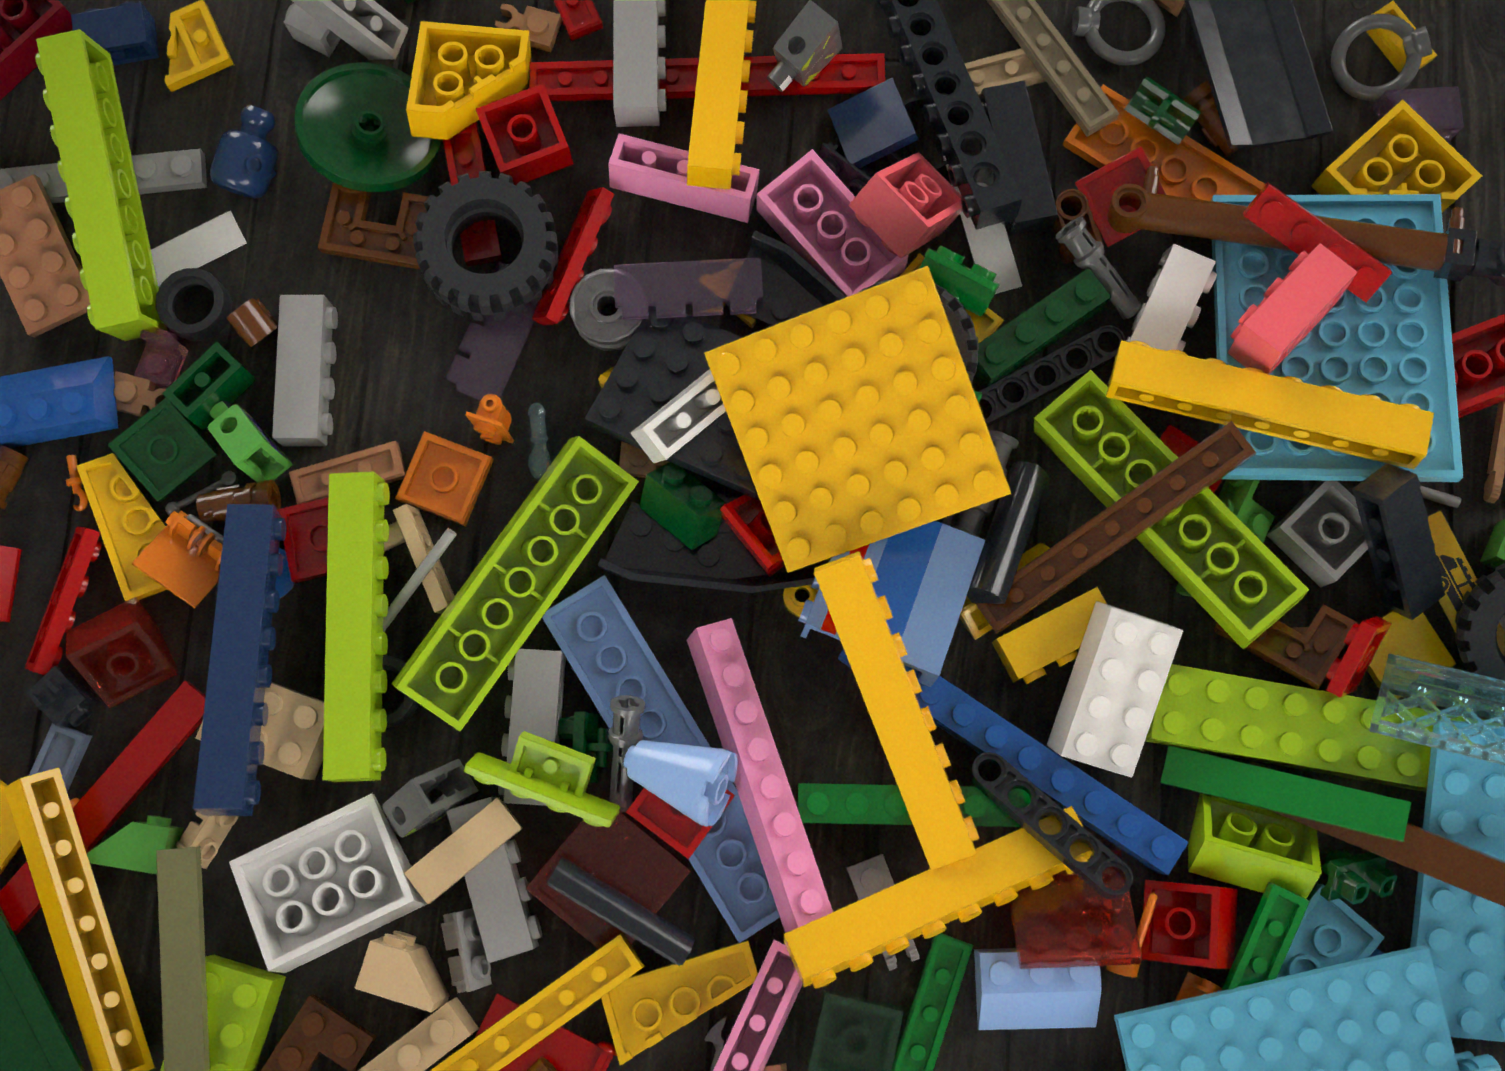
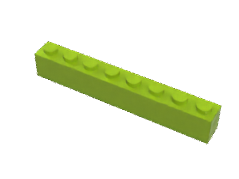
[323,471,390,782]

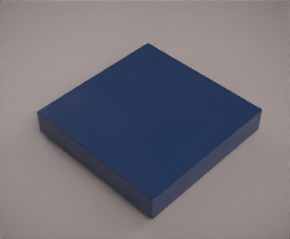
[828,78,919,169]

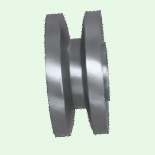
[570,269,649,351]

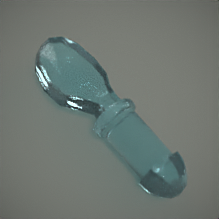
[528,403,551,480]

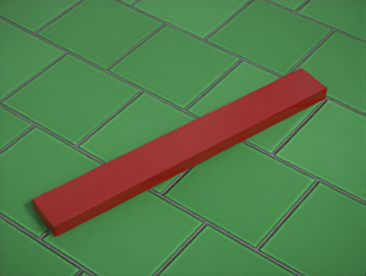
[0,681,206,936]

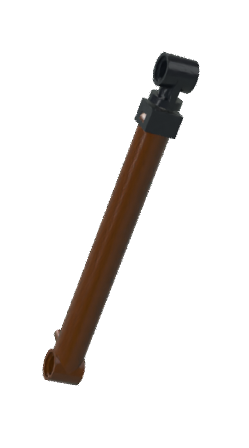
[1107,166,1505,287]

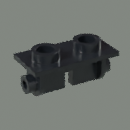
[818,142,876,197]

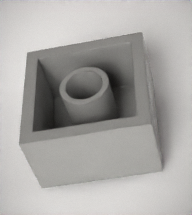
[1267,481,1368,588]

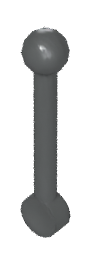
[165,471,238,515]

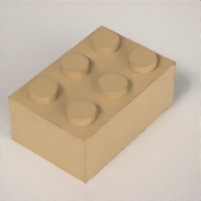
[195,682,324,780]

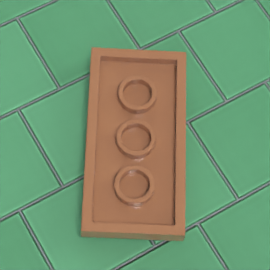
[0,174,90,337]

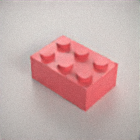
[848,152,963,259]
[1228,243,1357,375]

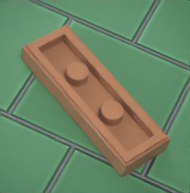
[289,441,406,505]

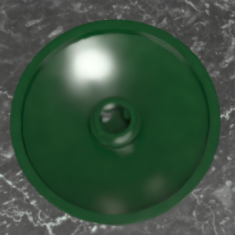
[295,62,442,192]

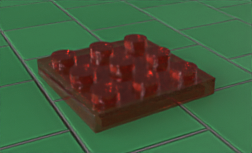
[526,796,691,949]
[1010,850,1142,969]

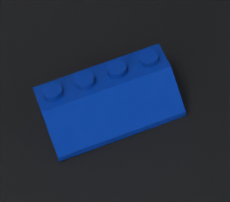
[0,356,118,448]

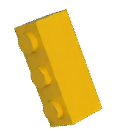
[992,587,1107,684]

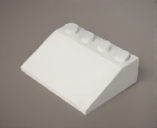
[229,794,427,973]

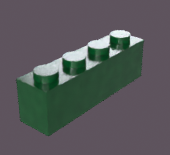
[974,268,1111,388]

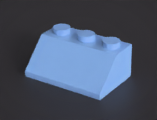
[974,946,1102,1030]

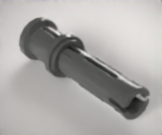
[1055,217,1142,320]
[608,695,645,812]

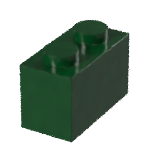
[162,342,256,430]
[639,462,726,550]

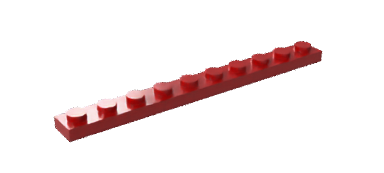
[529,53,885,101]

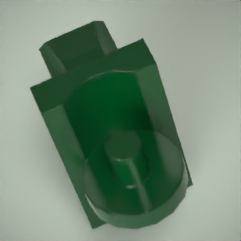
[1124,77,1201,145]
[558,712,613,783]
[1320,849,1397,904]

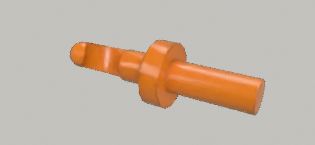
[66,455,88,511]

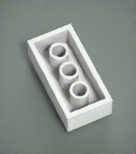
[1047,601,1183,778]

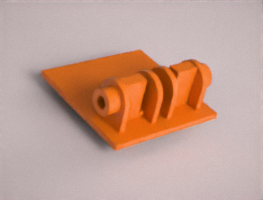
[132,511,223,608]

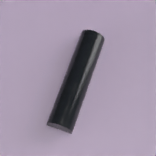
[967,461,1049,604]
[545,856,695,966]

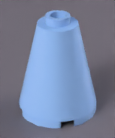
[624,740,738,827]

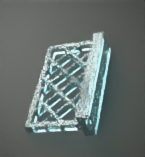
[1369,653,1505,766]

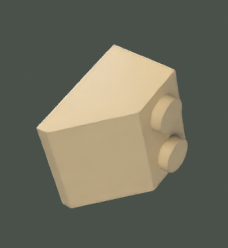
[355,931,450,1012]

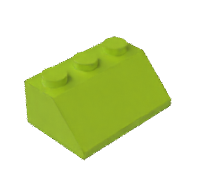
[1188,793,1321,899]

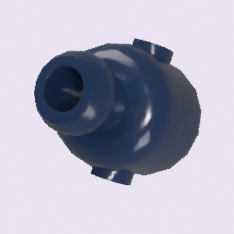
[210,105,279,198]

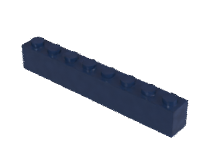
[193,504,287,816]

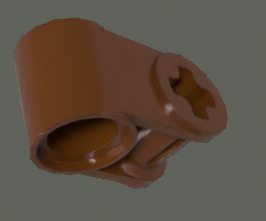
[1052,189,1102,265]
[226,298,278,347]

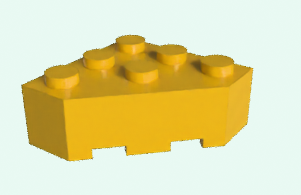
[406,21,532,140]
[1311,99,1482,212]

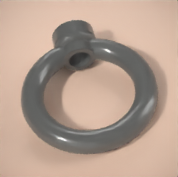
[1072,0,1166,66]
[1331,14,1432,101]

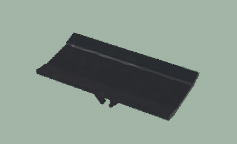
[1185,0,1333,149]

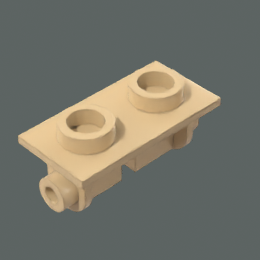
[175,812,239,869]

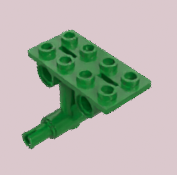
[919,246,1000,403]

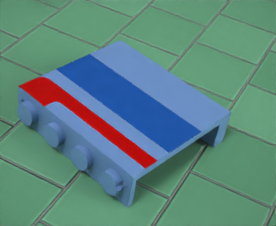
[798,521,985,687]

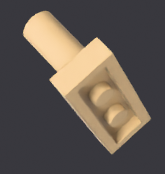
[384,504,455,614]

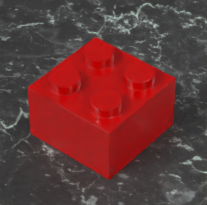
[475,83,574,186]

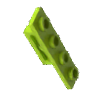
[464,731,621,827]

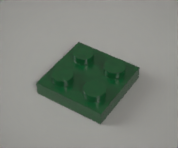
[108,398,219,502]

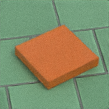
[395,431,494,527]

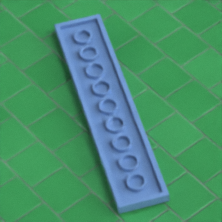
[542,575,780,943]

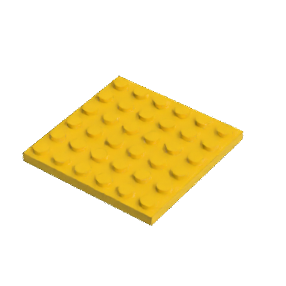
[704,266,1011,573]

